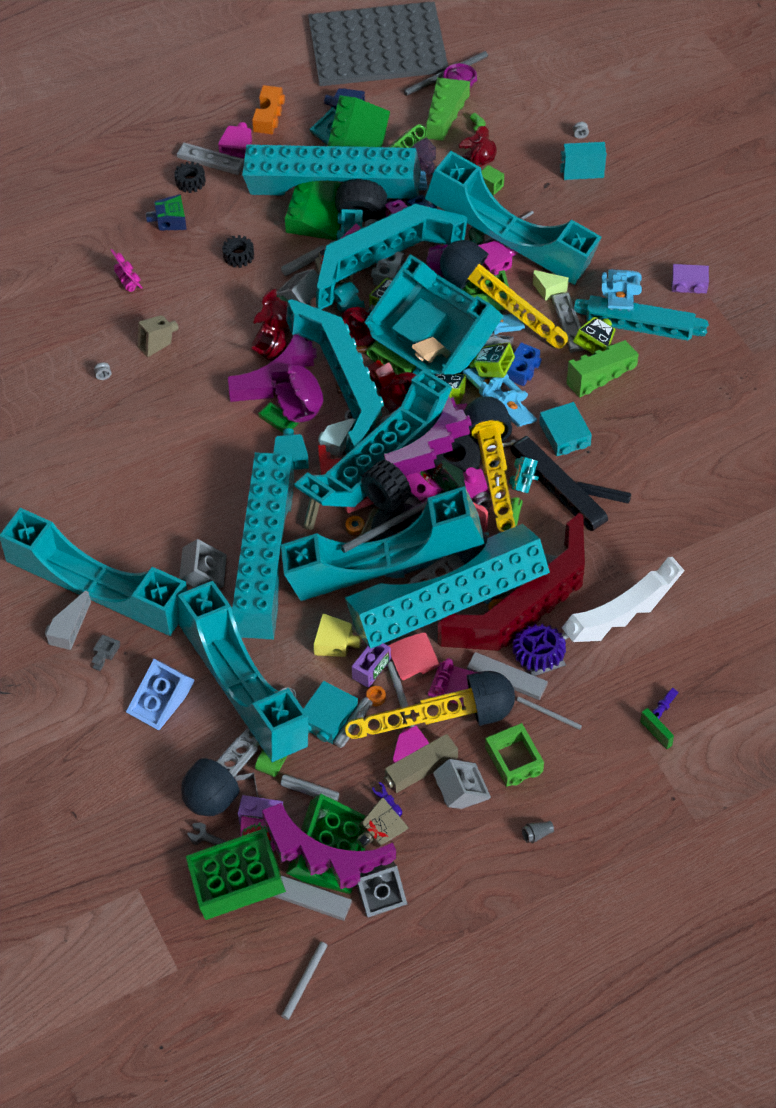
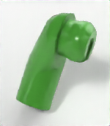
[470,113,486,131]

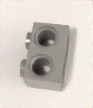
[371,252,404,286]

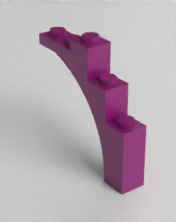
[228,334,317,402]
[384,397,472,476]
[262,803,396,889]

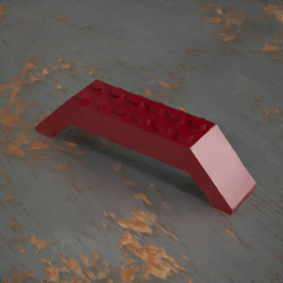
[438,513,585,651]

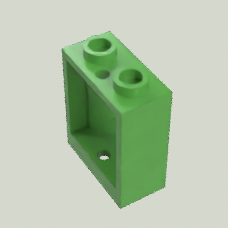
[485,723,544,787]

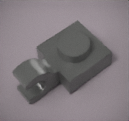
[92,635,121,671]

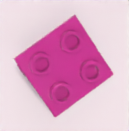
[111,249,143,292]
[428,658,477,706]

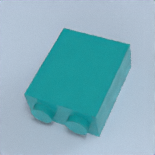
[560,142,607,180]
[392,298,450,349]
[539,402,592,456]
[304,681,358,744]

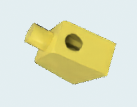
[314,614,362,657]

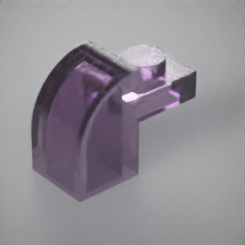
[412,138,436,178]

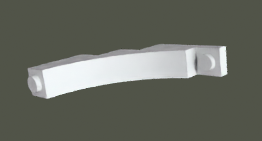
[562,557,685,642]

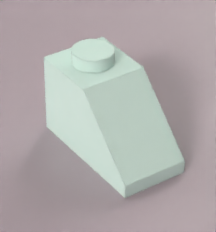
[318,418,356,457]

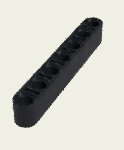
[510,436,608,531]

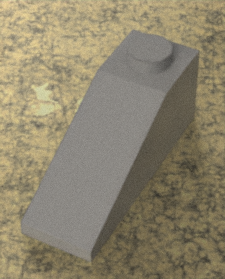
[45,591,91,650]

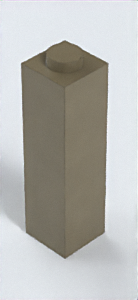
[384,734,458,793]

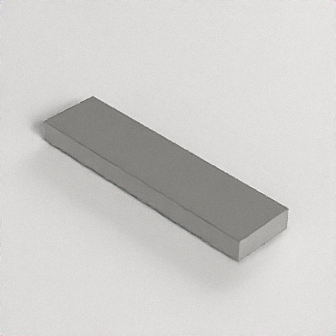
[177,143,244,175]
[551,292,586,353]
[467,652,548,700]
[273,876,352,921]

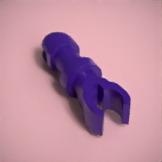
[652,687,679,719]
[372,782,402,817]

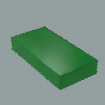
[258,402,298,433]
[640,708,674,749]

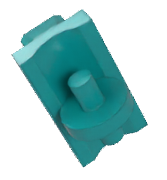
[509,456,539,493]

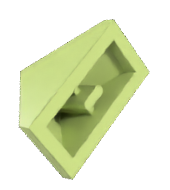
[533,270,569,301]

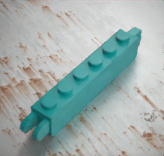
[574,295,709,341]

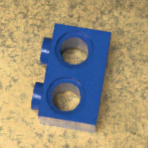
[507,343,542,386]

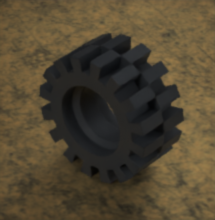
[174,161,206,193]
[222,235,254,268]

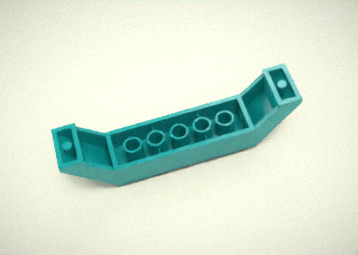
[315,204,468,310]
[286,299,384,455]
[294,369,452,507]

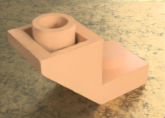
[412,337,451,363]

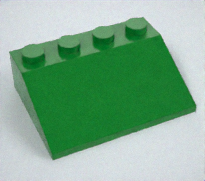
[327,95,390,147]
[285,181,341,241]
[286,794,366,894]
[186,828,286,920]

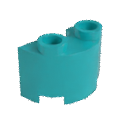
[337,209,363,240]
[333,282,365,313]

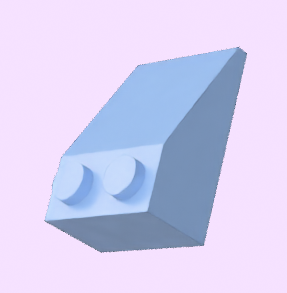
[126,659,195,730]

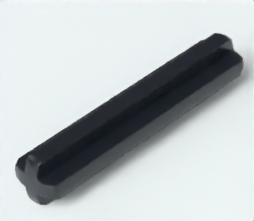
[577,482,631,503]

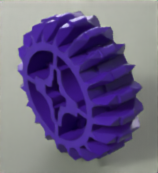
[513,623,566,672]

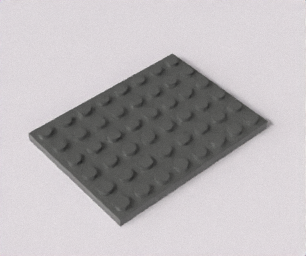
[308,1,448,86]

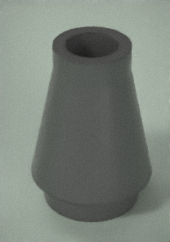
[522,821,554,843]

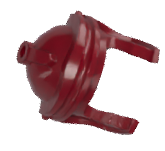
[459,126,497,167]
[253,289,288,332]
[341,307,375,347]
[250,321,287,360]
[379,372,416,412]

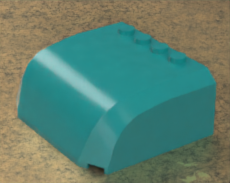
[365,254,504,375]

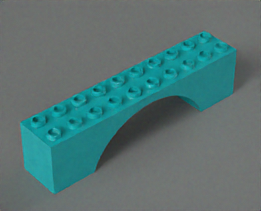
[242,145,421,199]
[425,151,602,285]
[232,452,295,640]
[281,486,484,601]
[0,508,187,636]
[345,523,550,649]
[178,581,308,762]

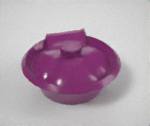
[443,63,477,88]

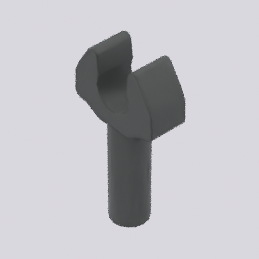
[187,823,226,845]

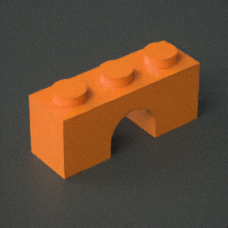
[252,85,285,135]

